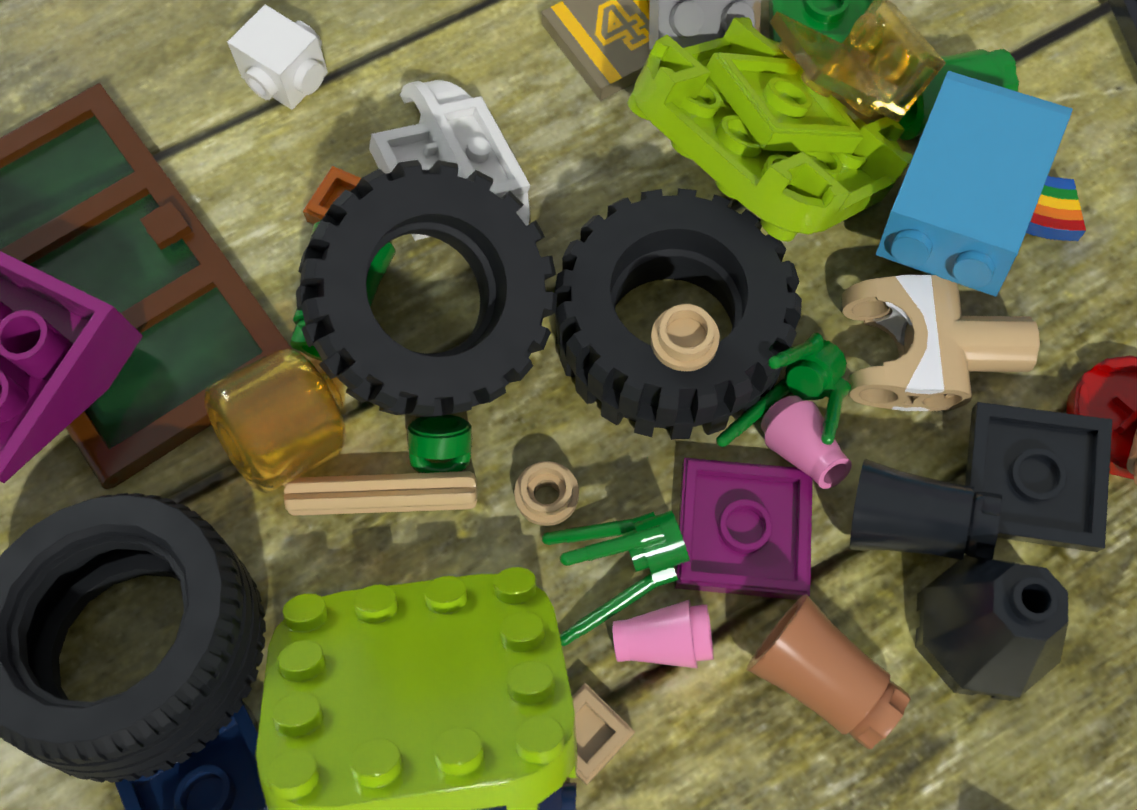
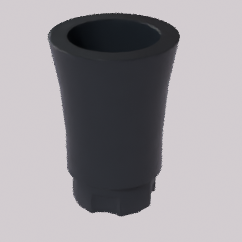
[850,459,1002,560]

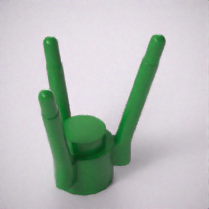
[716,333,851,447]
[542,510,690,646]

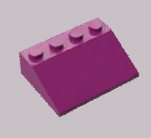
[0,251,143,483]

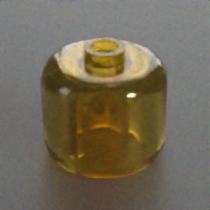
[204,349,346,493]

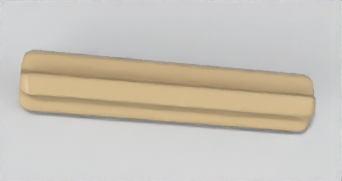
[284,471,478,516]

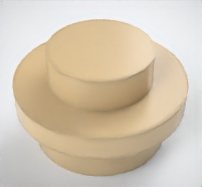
[651,304,720,371]

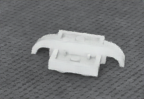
[369,80,530,241]

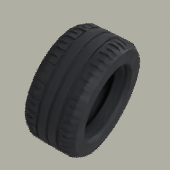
[0,493,266,783]

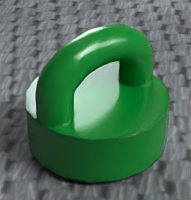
[407,415,472,473]

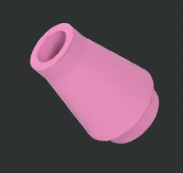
[761,396,852,489]
[613,599,714,668]

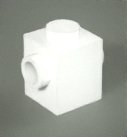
[227,4,328,110]

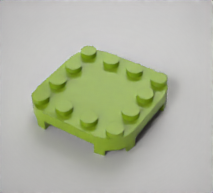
[627,17,913,242]
[256,567,577,810]

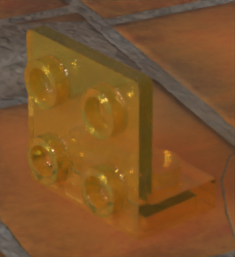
[770,0,946,122]

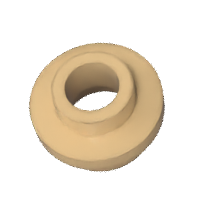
[514,461,579,526]

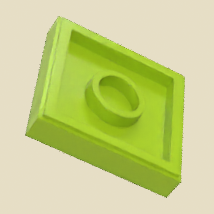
[706,52,864,153]

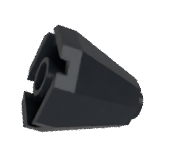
[915,555,1068,701]

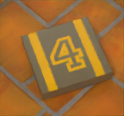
[541,0,652,101]

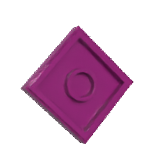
[675,458,813,600]

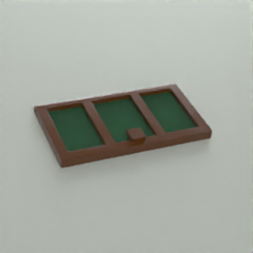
[0,82,302,489]

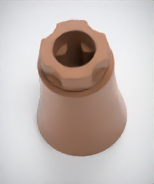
[747,594,911,749]

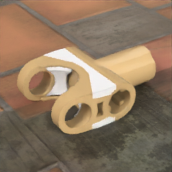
[842,275,1040,411]

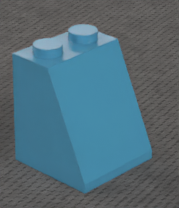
[875,71,1073,297]

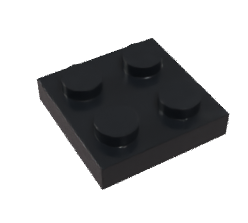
[965,402,1112,552]

